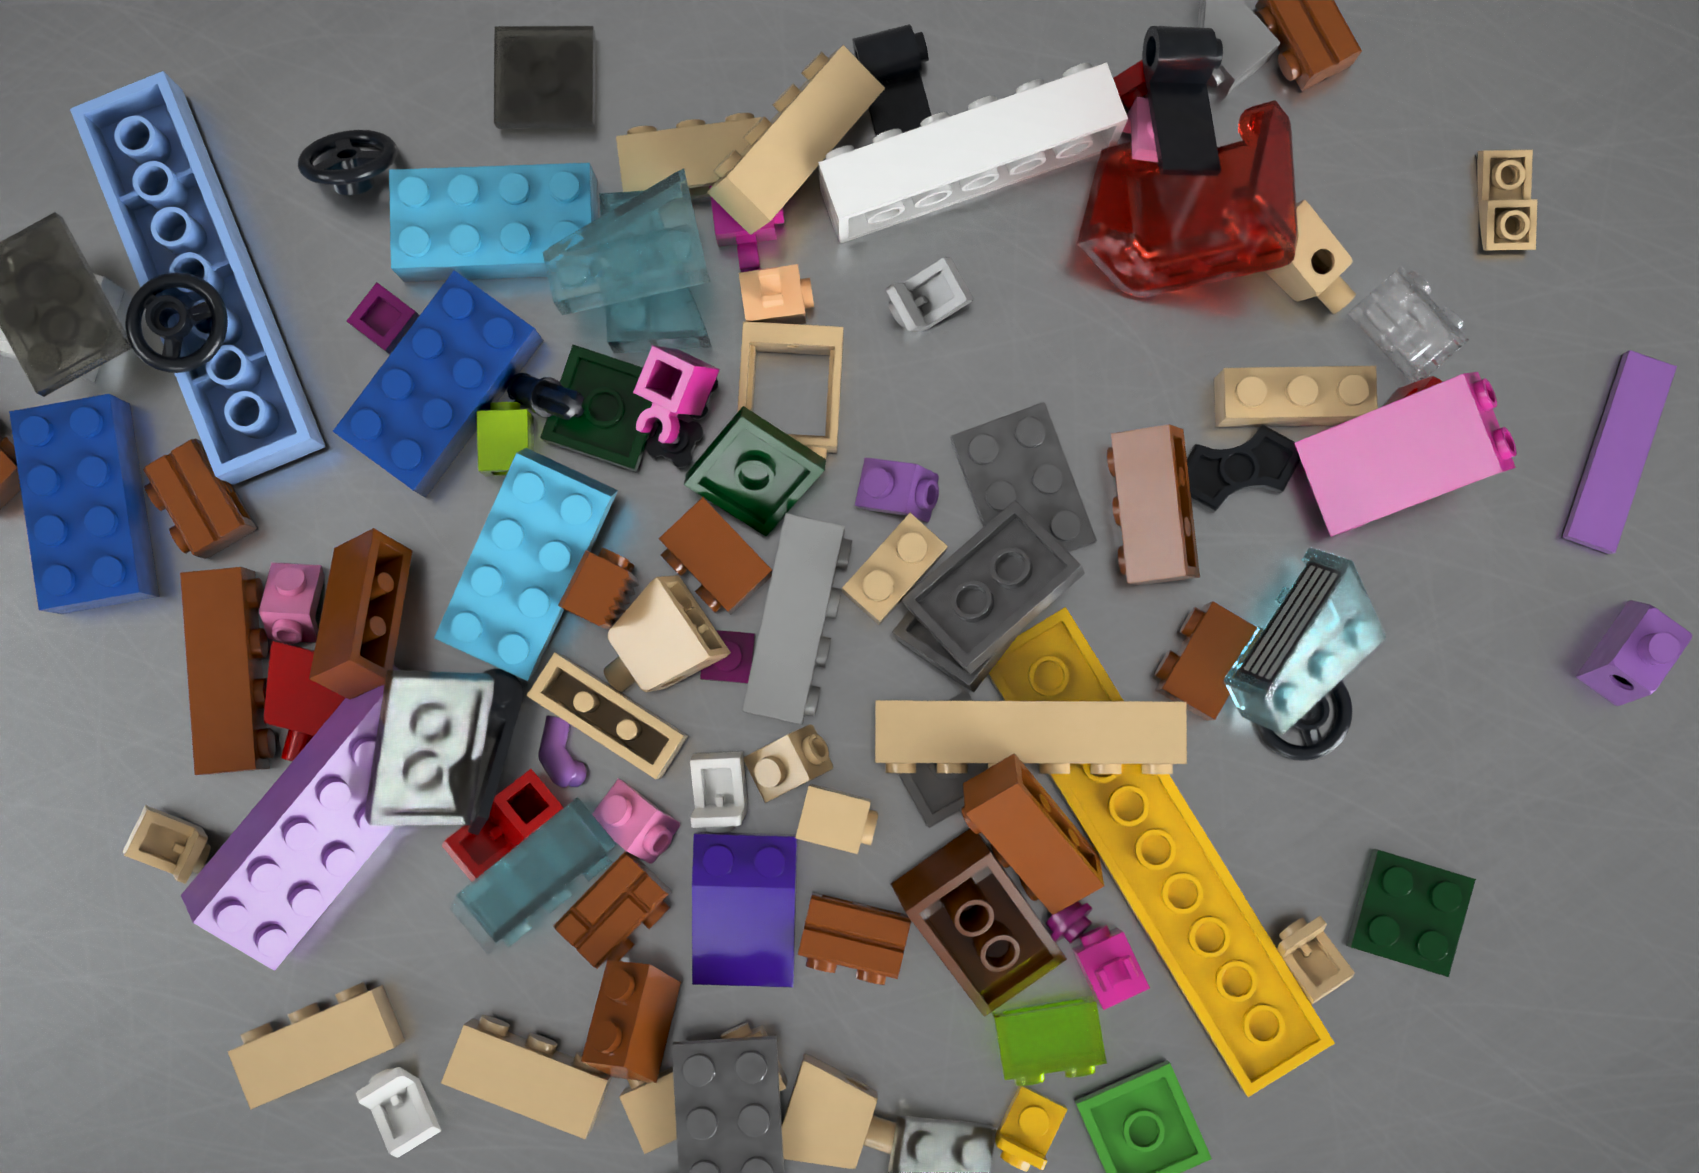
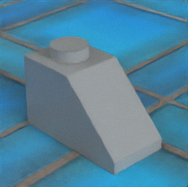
[1197,0,1280,96]

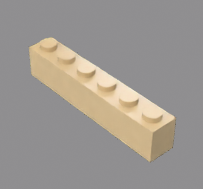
[875,700,1187,774]

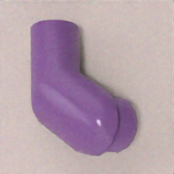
[538,715,587,788]

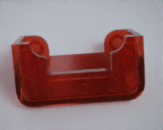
[1077,100,1299,297]

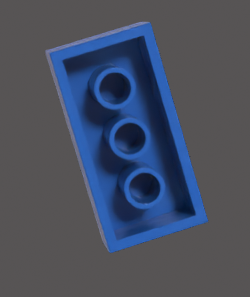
[333,270,544,498]
[9,394,160,614]

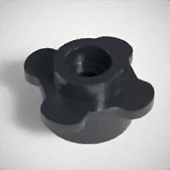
[646,419,703,468]

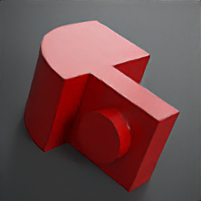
[441,769,564,884]

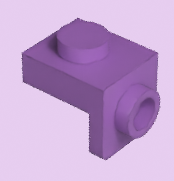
[854,457,939,522]

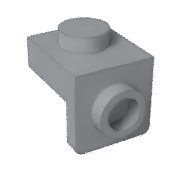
[886,257,974,331]

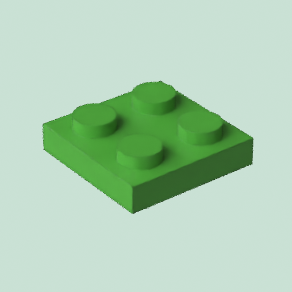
[1075,1060,1212,1173]

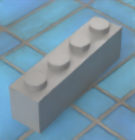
[742,513,853,725]

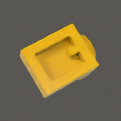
[994,1083,1068,1171]

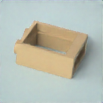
[738,321,844,459]

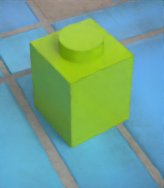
[477,402,534,477]

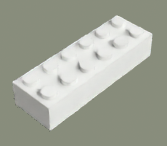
[818,62,1128,244]

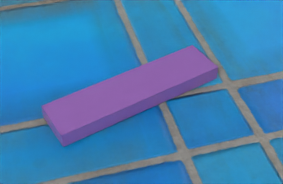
[1562,350,1677,554]

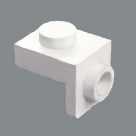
[690,751,749,833]
[355,1067,441,1158]

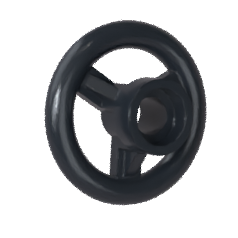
[298,130,397,196]
[125,272,228,373]
[1252,661,1352,761]

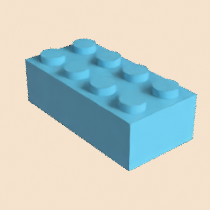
[389,163,600,282]
[434,448,618,681]

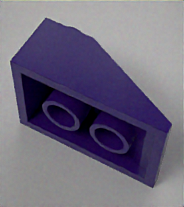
[692,832,798,987]

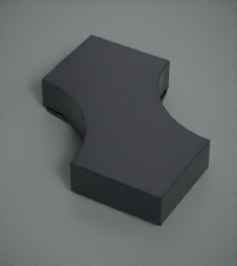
[1187,425,1301,513]

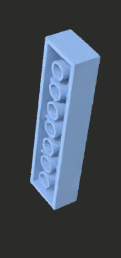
[70,71,326,485]

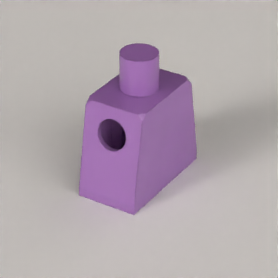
[1575,600,1693,706]

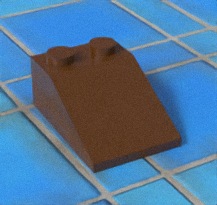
[891,828,1067,1017]

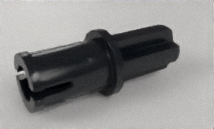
[507,373,585,420]

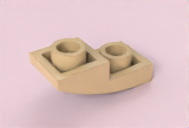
[1477,150,1538,251]

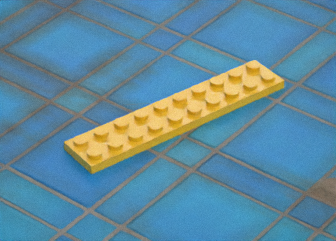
[988,607,1335,1097]

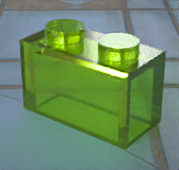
[991,996,1107,1086]

